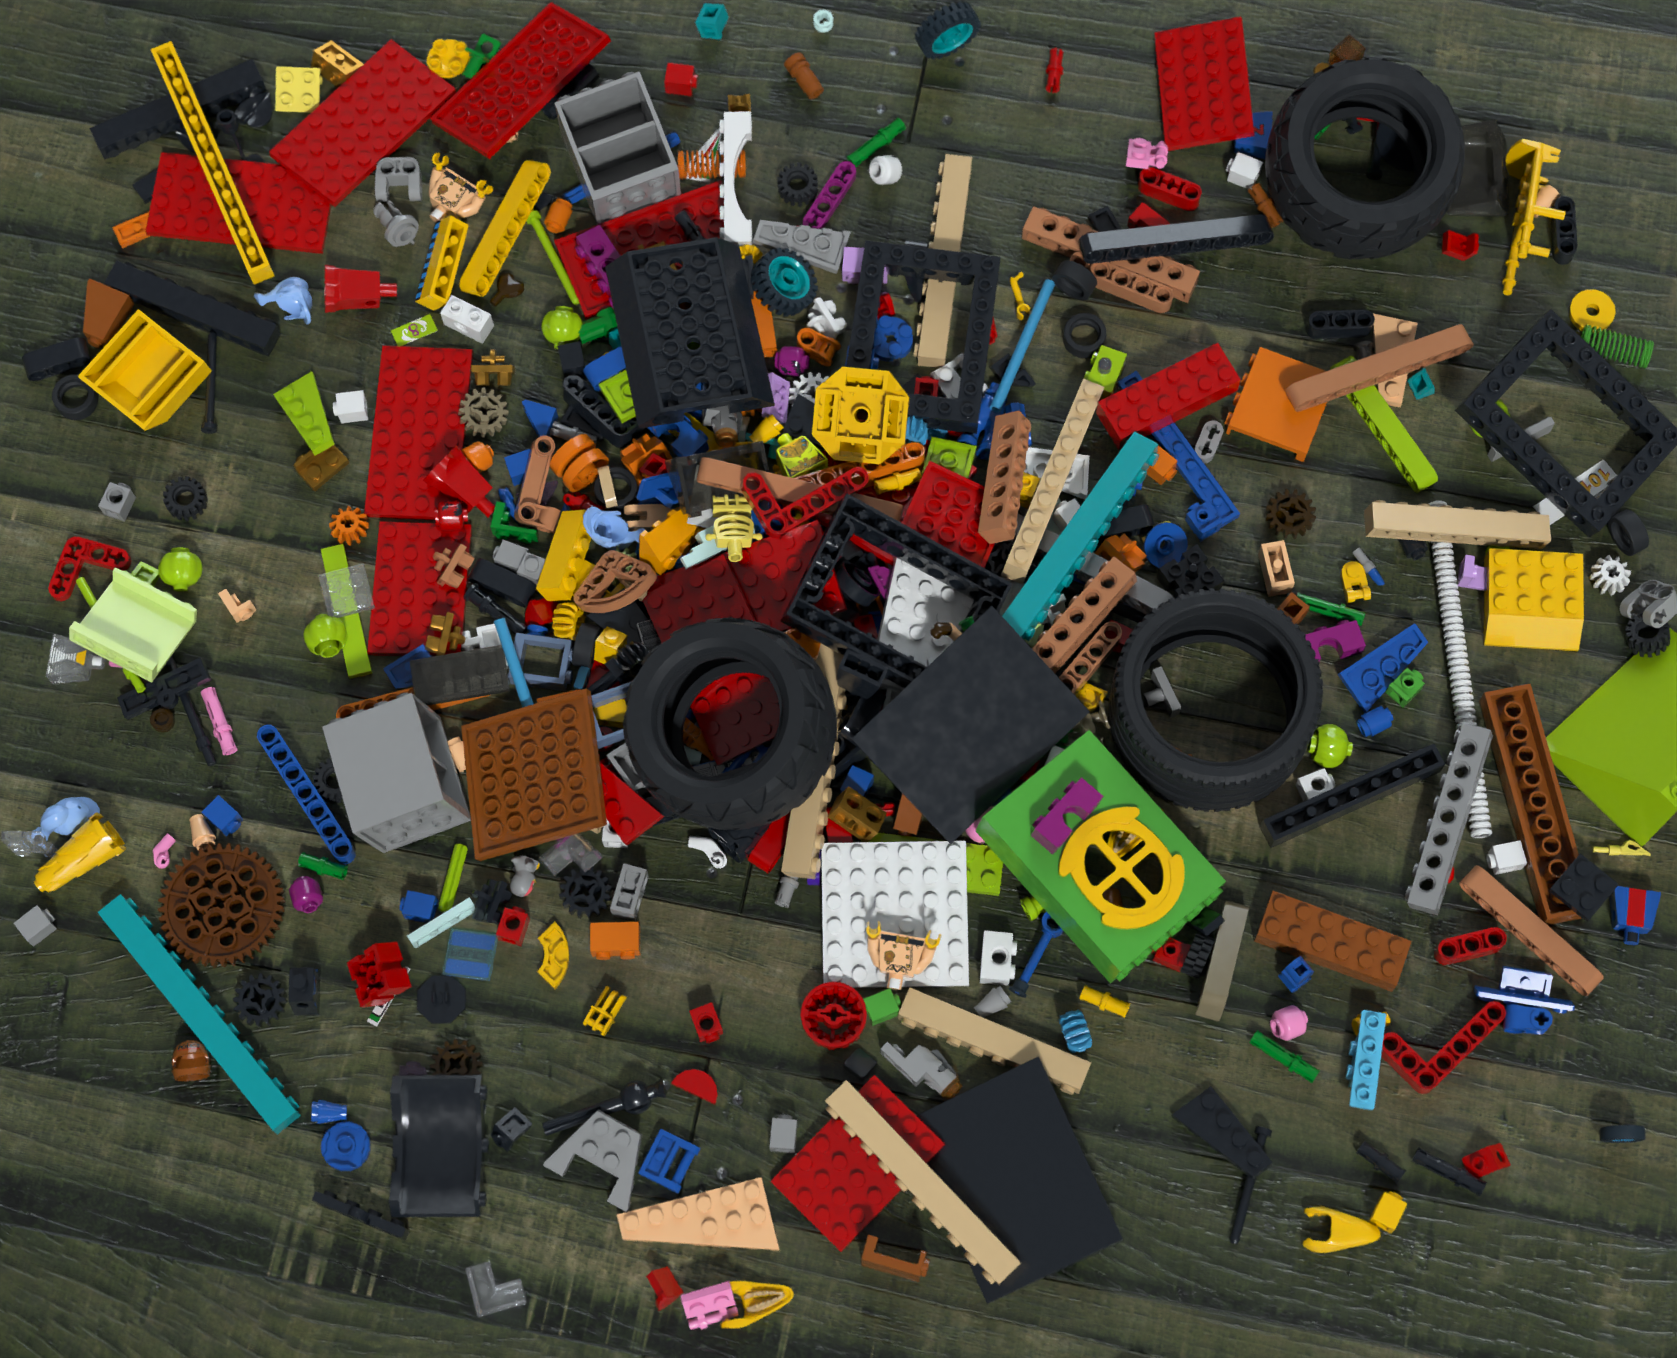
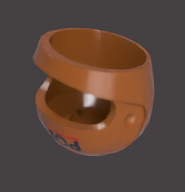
[172,1040,212,1081]

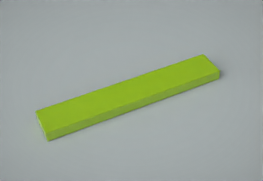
[321,544,372,679]

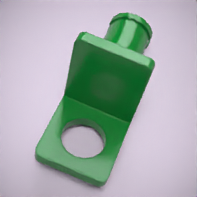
[462,34,501,79]

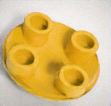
[427,39,470,78]

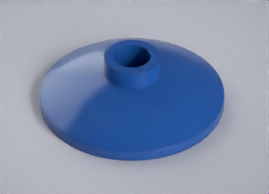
[1144,522,1188,568]

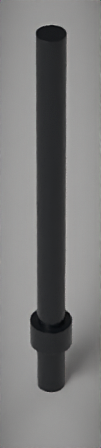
[166,655,217,766]

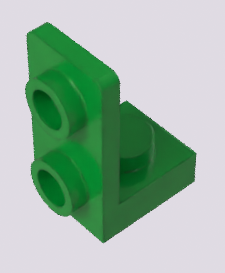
[490,501,539,544]

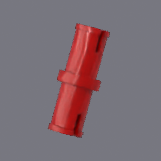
[1046,48,1064,93]

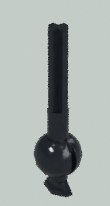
[542,1078,667,1135]

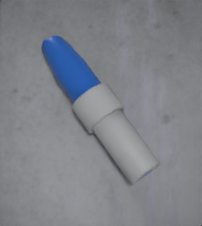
[1353,547,1385,586]

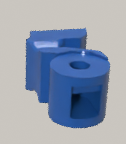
[1278,956,1314,993]

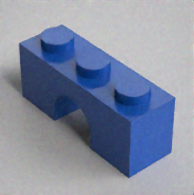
[647,415,709,467]

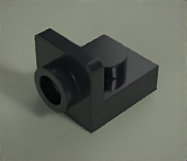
[491,1107,533,1152]

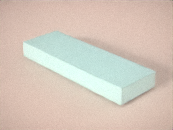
[407,898,476,948]

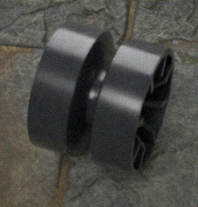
[834,561,879,623]

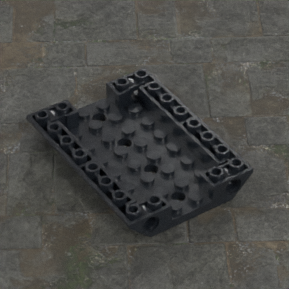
[605,237,775,429]

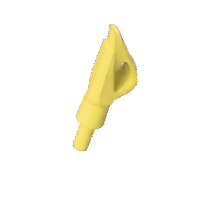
[1592,840,1651,856]

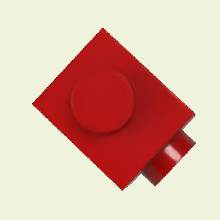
[1442,230,1479,261]

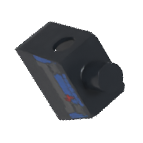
[288,967,321,1016]

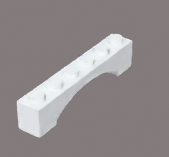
[720,112,752,247]

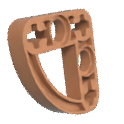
[574,550,657,613]

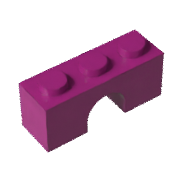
[1305,620,1366,662]
[1031,777,1104,855]

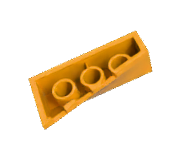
[639,496,706,576]

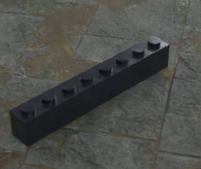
[89,59,267,160]
[104,261,281,357]
[1260,744,1445,848]

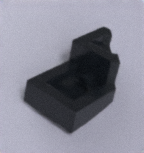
[989,353,1036,387]

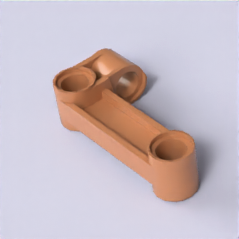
[514,435,561,534]

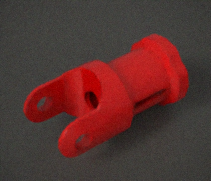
[563,492,605,511]

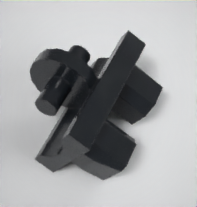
[471,879,512,924]

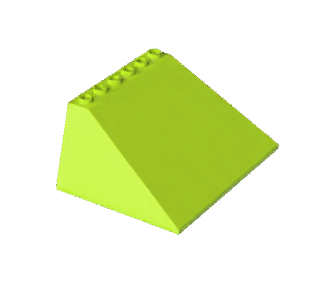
[1546,627,1677,847]

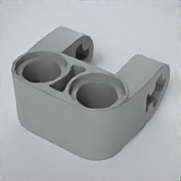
[375,157,423,202]
[1620,580,1677,628]

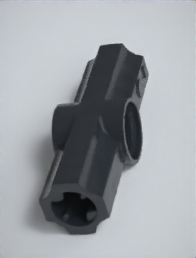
[541,63,599,120]

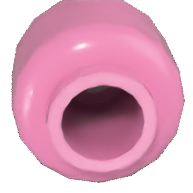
[1270,1005,1308,1041]

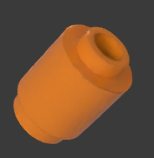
[544,198,572,233]

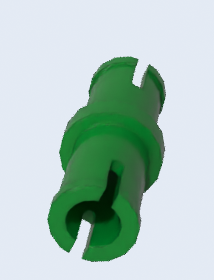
[298,852,348,880]

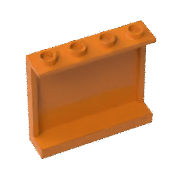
[1225,347,1327,462]

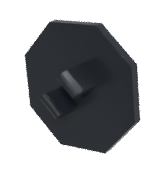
[417,975,466,1024]

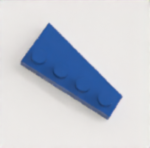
[1338,623,1428,714]

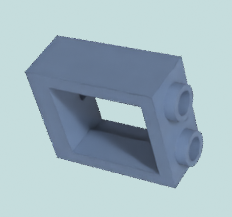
[508,633,574,691]
[591,682,631,749]

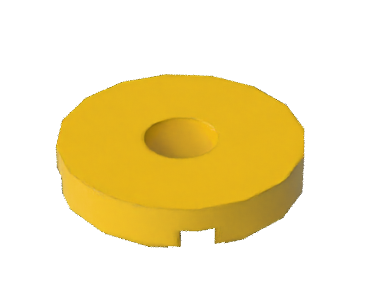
[1569,289,1616,333]

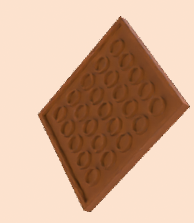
[461,688,607,861]

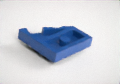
[383,644,435,688]

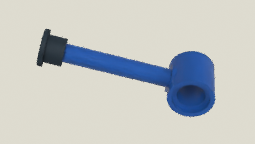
[1009,912,1063,998]

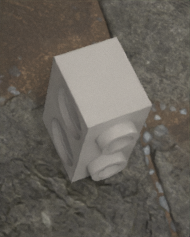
[610,863,649,922]

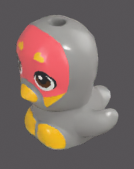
[510,855,540,897]

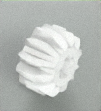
[1590,555,1631,596]

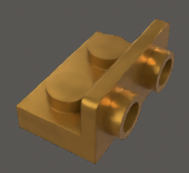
[311,41,364,88]
[293,445,350,492]

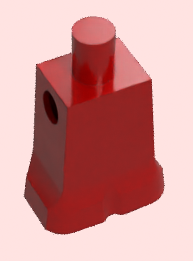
[324,265,397,313]
[423,445,495,518]

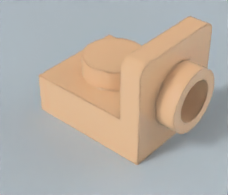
[218,589,256,623]

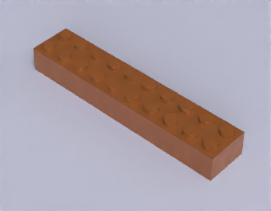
[1479,684,1581,925]

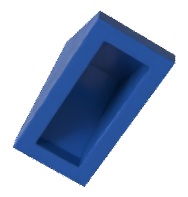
[521,400,558,447]

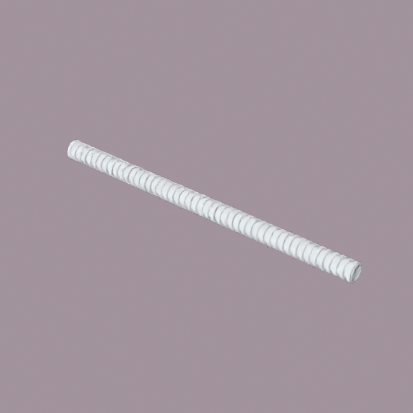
[1429,501,1492,838]

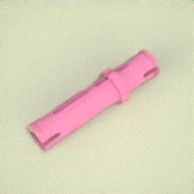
[201,687,238,755]

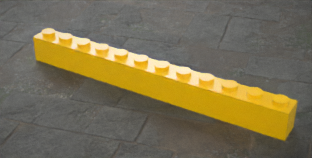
[151,41,275,285]

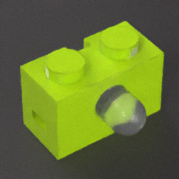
[1084,345,1127,399]

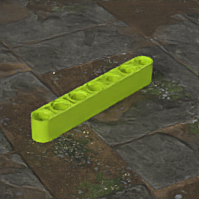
[1330,355,1438,493]

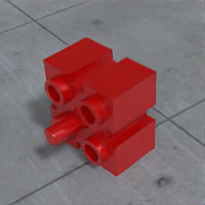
[347,942,412,1007]

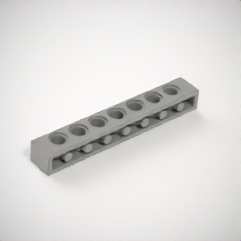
[1405,723,1493,916]

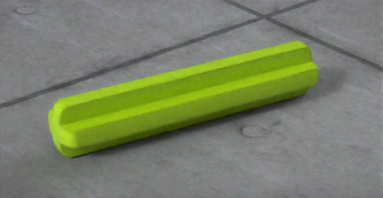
[438,844,468,913]

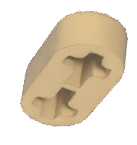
[597,465,618,509]

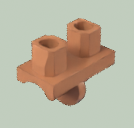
[433,544,475,588]

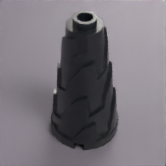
[708,822,772,863]

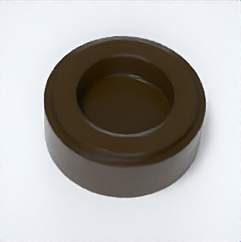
[150,708,175,733]

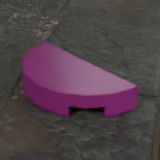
[868,565,892,601]

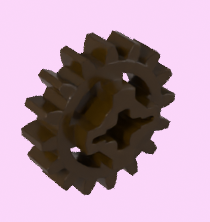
[1265,489,1316,539]
[430,1039,484,1075]

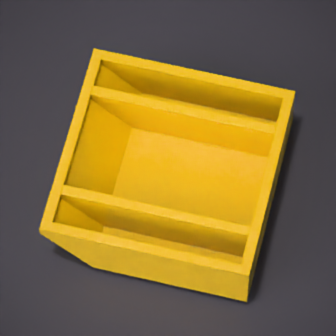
[78,309,211,431]
[1484,548,1584,651]

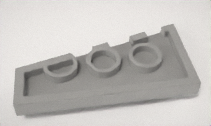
[752,220,850,274]

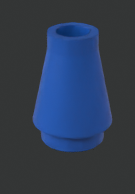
[311,1100,347,1124]

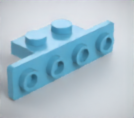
[1345,1010,1386,1110]

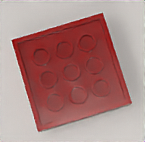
[901,460,995,568]

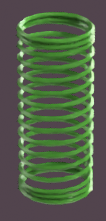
[1581,324,1654,369]

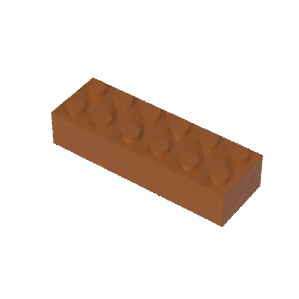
[1254,891,1412,992]

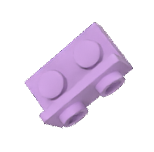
[762,373,790,425]

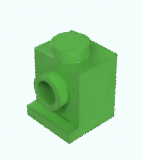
[1385,668,1425,708]

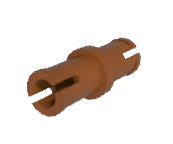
[1248,183,1283,228]

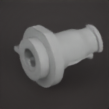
[373,200,419,247]

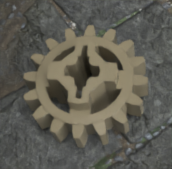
[458,388,509,438]

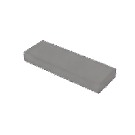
[1488,417,1555,462]

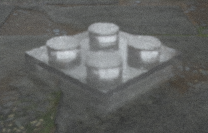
[318,563,375,618]

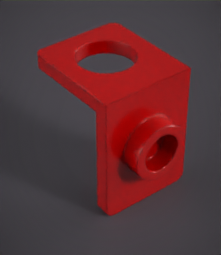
[1462,1143,1511,1178]

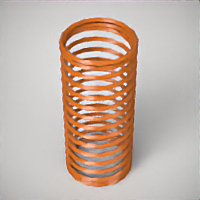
[678,149,746,179]

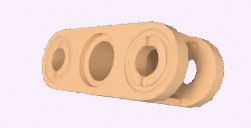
[624,504,680,531]

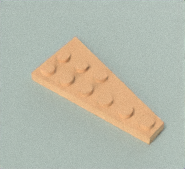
[617,1177,780,1251]

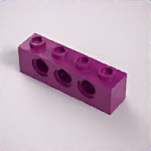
[575,225,620,308]

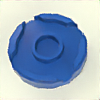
[321,1122,371,1171]

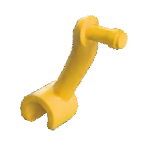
[1010,272,1030,320]

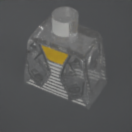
[46,634,105,684]

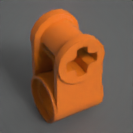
[797,328,841,366]

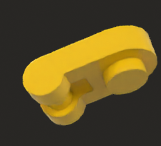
[1340,561,1371,603]

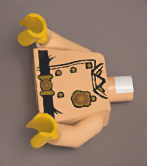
[428,153,493,222]
[866,921,942,990]

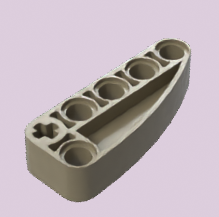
[1195,900,1249,1022]

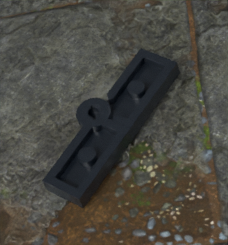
[117,657,211,720]
[312,1190,409,1241]

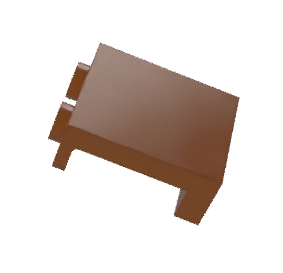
[861,1235,930,1282]

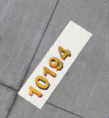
[1533,459,1617,525]

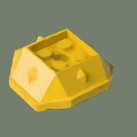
[812,367,910,464]

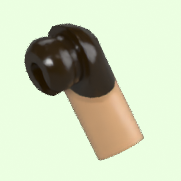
[930,622,963,641]

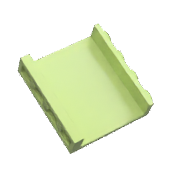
[69,567,197,682]

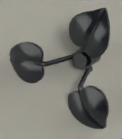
[175,92,273,163]

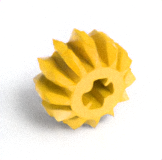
[552,602,586,641]

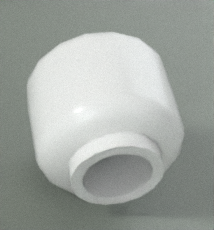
[869,155,902,185]

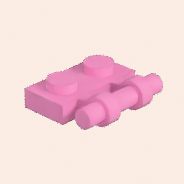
[1126,138,1168,169]
[680,1281,739,1330]

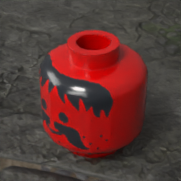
[434,500,468,531]

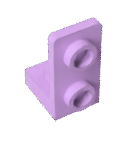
[1458,555,1487,591]

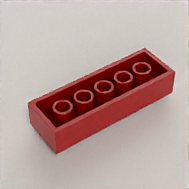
[1096,343,1241,450]

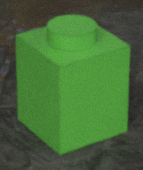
[863,988,902,1026]

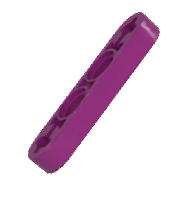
[803,161,856,230]

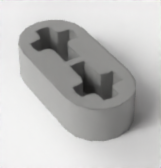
[1195,420,1223,463]

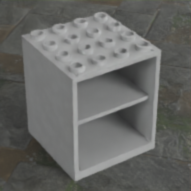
[554,71,681,225]
[322,693,471,853]

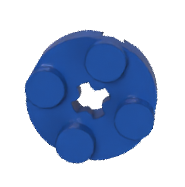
[874,315,913,362]

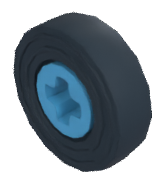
[1599,1125,1646,1143]

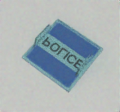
[442,928,498,981]

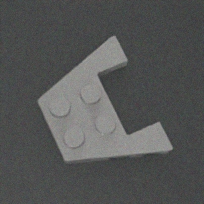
[543,1110,642,1212]

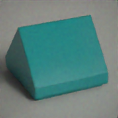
[1407,368,1435,400]

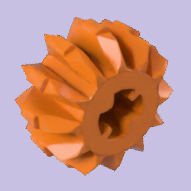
[329,505,369,546]

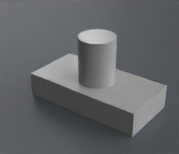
[1143,666,1181,718]

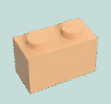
[1258,540,1295,597]

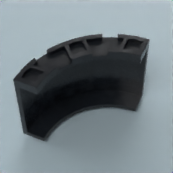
[389,1075,489,1217]

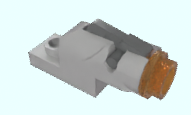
[702,383,742,449]
[881,1042,963,1100]

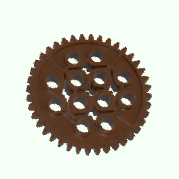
[158,843,286,968]

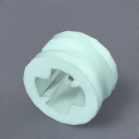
[813,10,833,33]

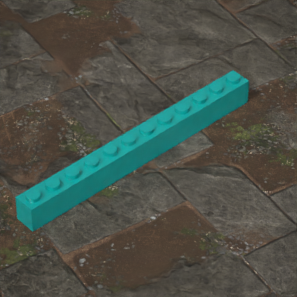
[1002,431,1159,641]
[97,894,301,1135]

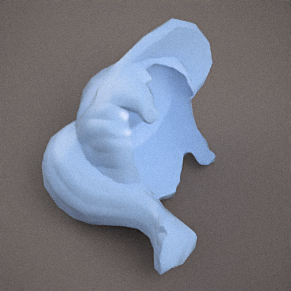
[254,277,312,324]
[583,506,645,551]
[31,797,100,843]

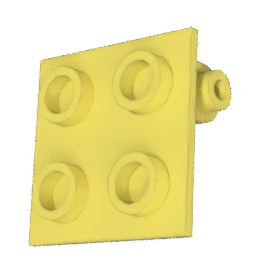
[275,67,323,113]

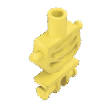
[705,494,763,562]

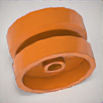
[549,434,609,492]

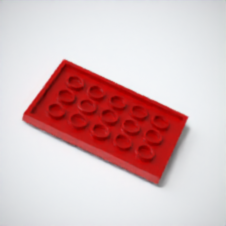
[1155,17,1255,151]
[367,522,472,658]
[771,1075,945,1252]

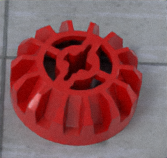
[801,982,867,1050]

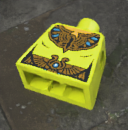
[776,433,828,478]

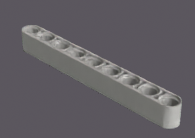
[1007,514,1174,615]

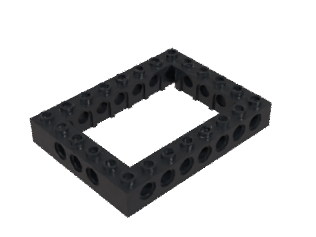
[846,240,1001,434]
[1454,309,1677,538]
[780,493,1012,689]

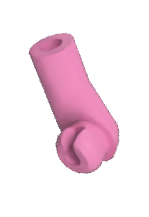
[153,833,176,869]

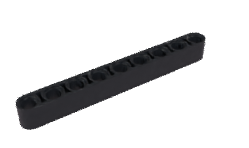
[1078,215,1274,264]

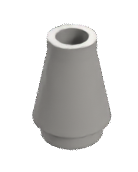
[974,986,1011,1018]

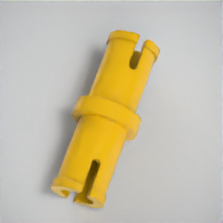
[874,468,922,495]
[1080,985,1131,1018]

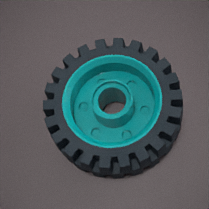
[915,2,981,59]
[750,248,818,317]

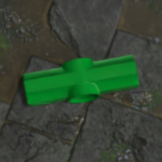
[578,307,617,344]

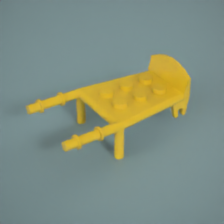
[1502,139,1566,295]

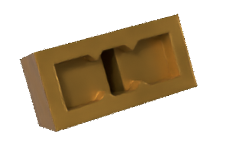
[828,786,887,842]

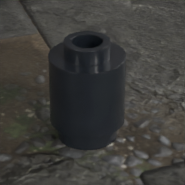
[1398,539,1428,560]

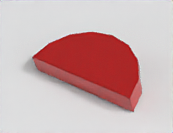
[671,1069,718,1105]

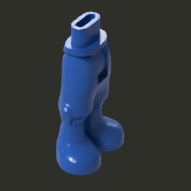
[957,383,1008,460]

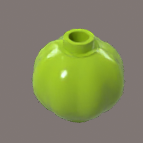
[541,306,583,349]
[158,547,203,592]
[303,614,348,658]
[1307,724,1353,768]

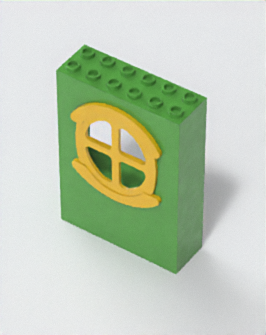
[975,730,1226,984]

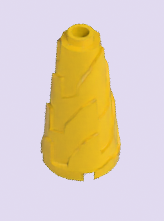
[34,812,126,892]

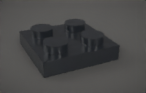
[1549,853,1619,922]

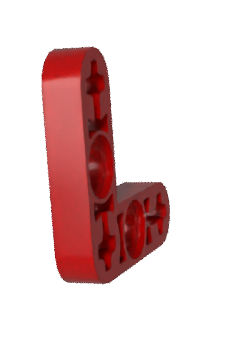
[48,537,131,601]

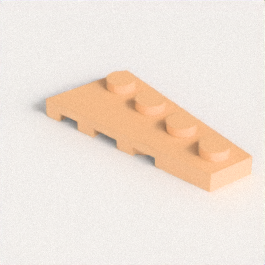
[1373,314,1418,408]

